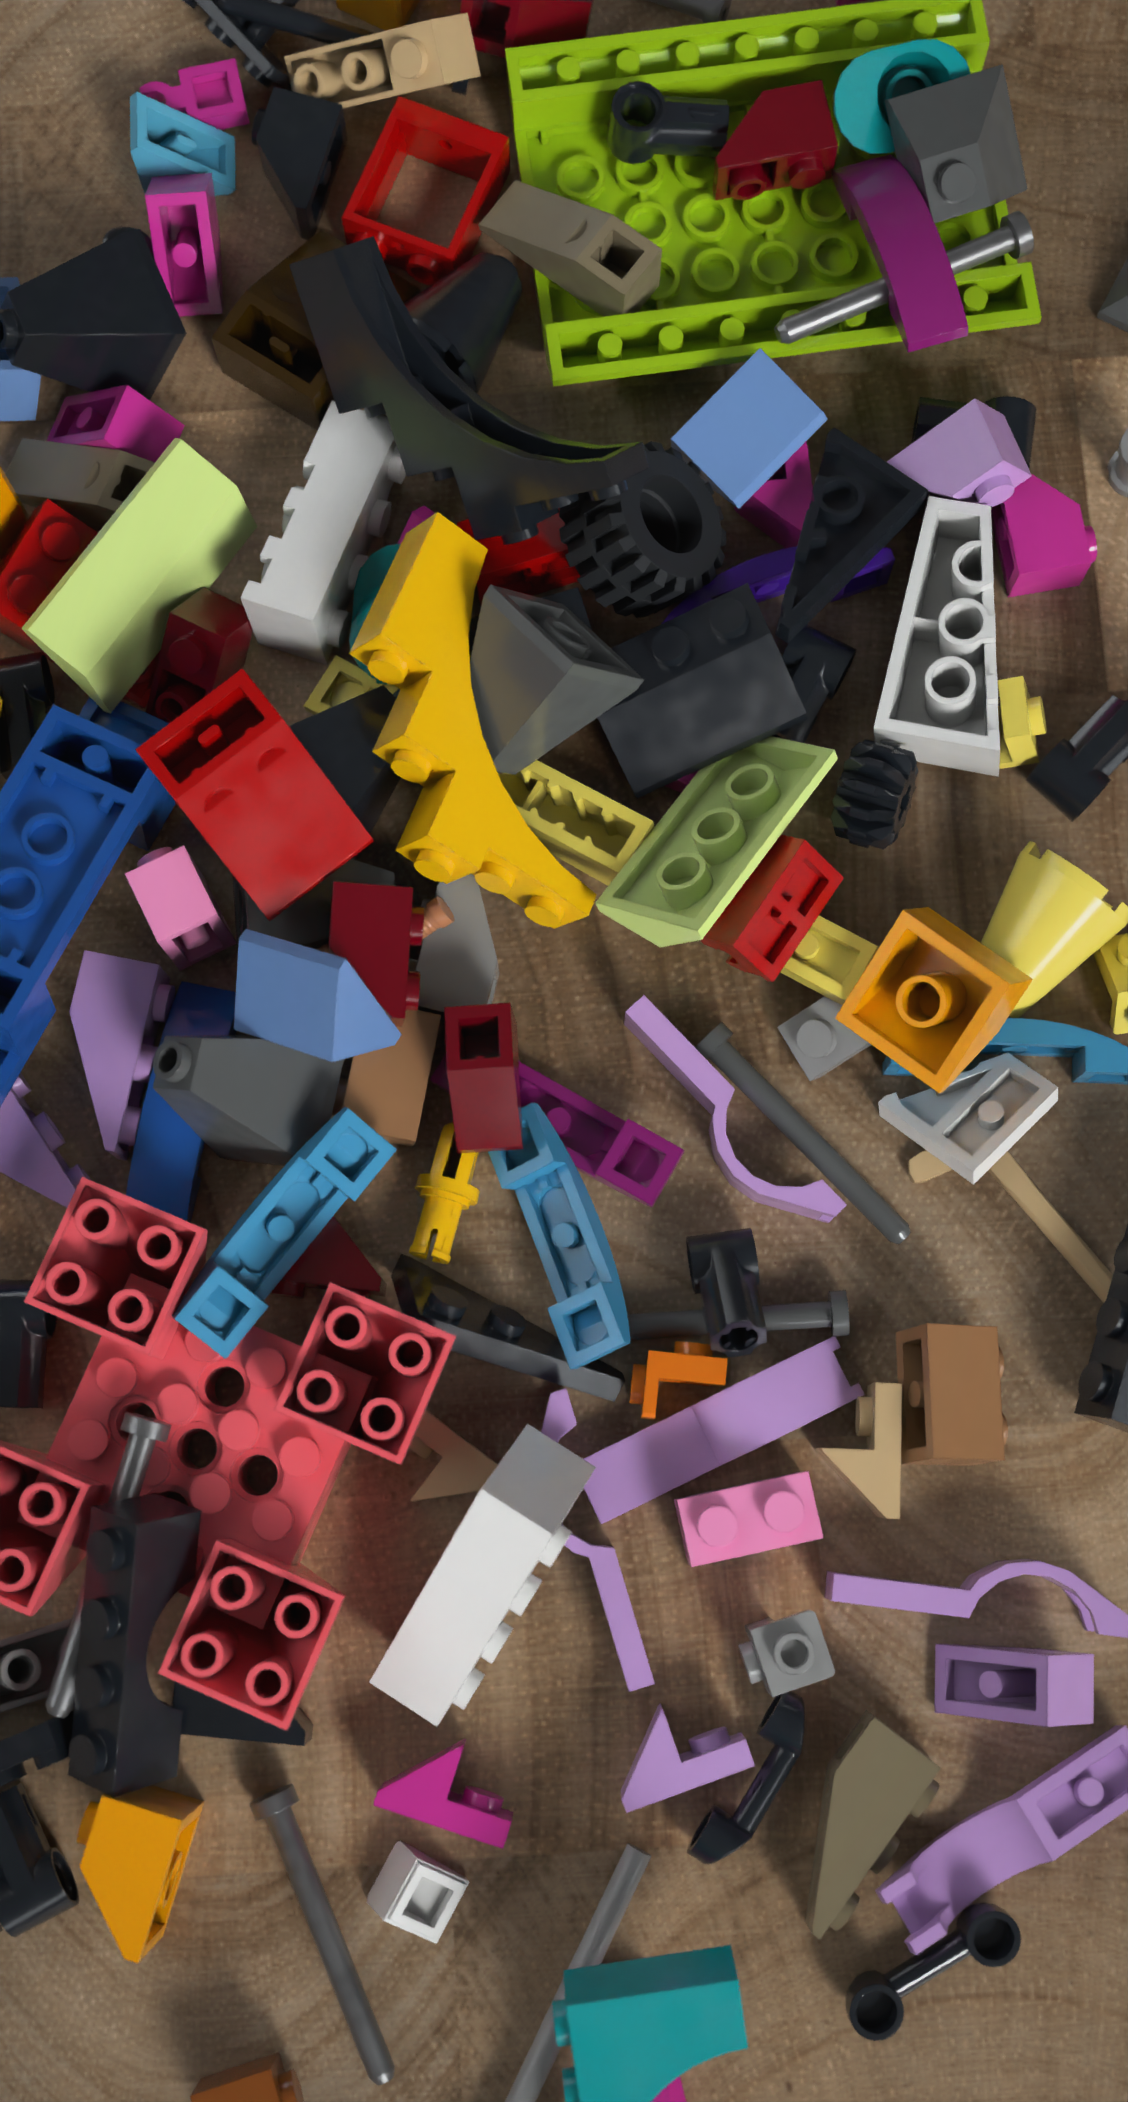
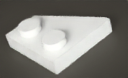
[878,1053,1058,1185]

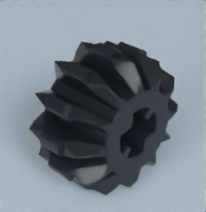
[831,739,918,850]

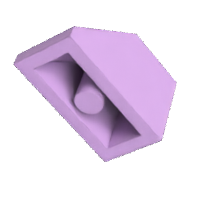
[887,398,1032,507]
[934,1644,1094,1727]

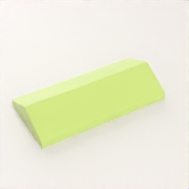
[21,438,257,713]
[595,736,838,947]

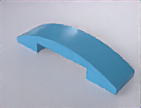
[882,1018,1128,1085]
[488,1103,631,1369]
[172,1107,397,1359]

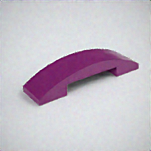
[832,154,968,353]
[430,1054,684,1208]

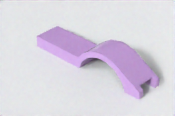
[624,995,847,1223]
[584,1336,865,1524]
[541,1388,655,1692]
[824,1559,1128,1638]
[875,1725,1128,1955]

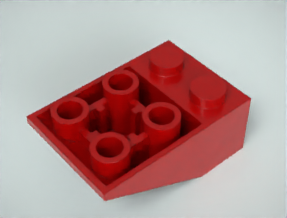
[0,499,160,709]
[135,668,374,922]

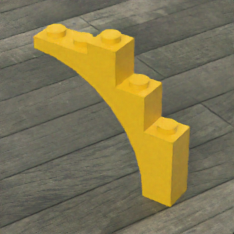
[349,512,597,929]

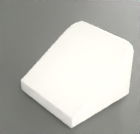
[367,1841,470,1944]

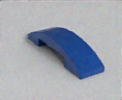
[126,981,236,1223]

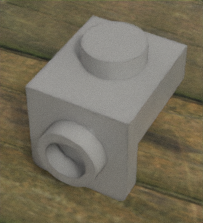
[777,996,872,1081]
[738,1610,835,1697]

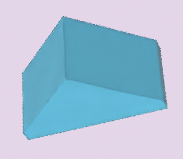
[130,92,236,196]

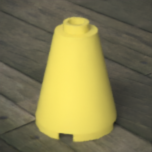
[981,841,1128,1018]

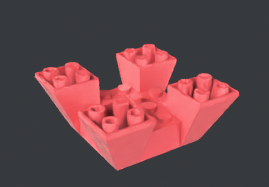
[0,1177,456,1731]

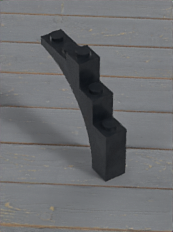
[289,236,650,545]

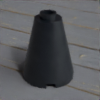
[404,252,522,394]

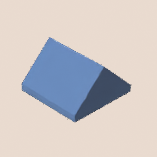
[671,348,828,509]
[234,929,402,1062]

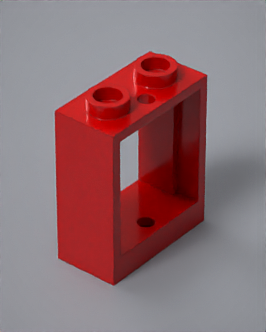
[342,96,511,286]

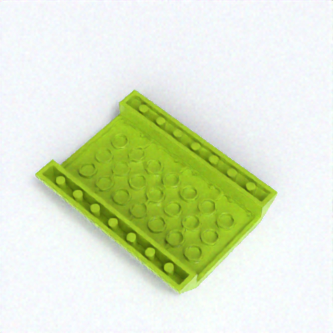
[505,0,1042,387]

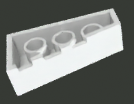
[240,400,406,665]
[874,496,1000,777]
[369,1424,596,1727]

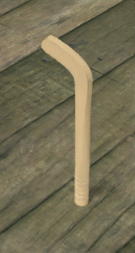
[908,1150,1113,1303]

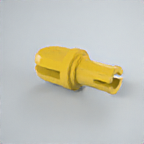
[408,1122,480,1264]

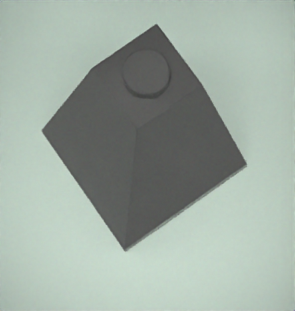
[884,64,1028,223]

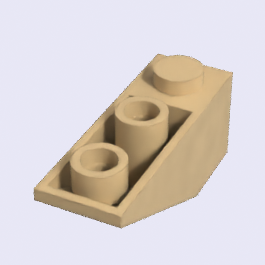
[284,12,481,108]

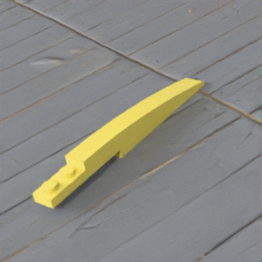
[304,655,878,1005]

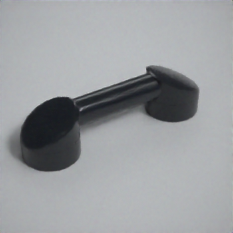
[687,1691,805,1864]
[846,1903,1021,2041]

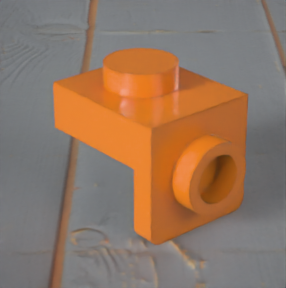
[629,1341,728,1420]

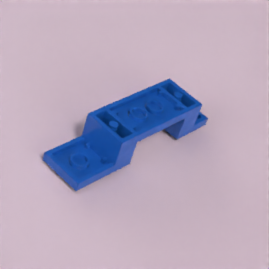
[0,697,176,1107]

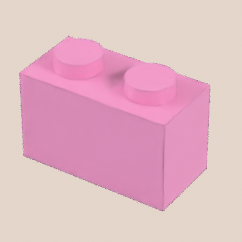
[125,845,237,971]
[674,1471,824,1567]

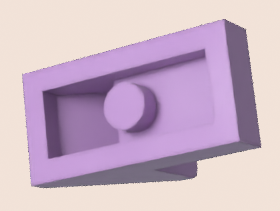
[620,1703,755,1813]

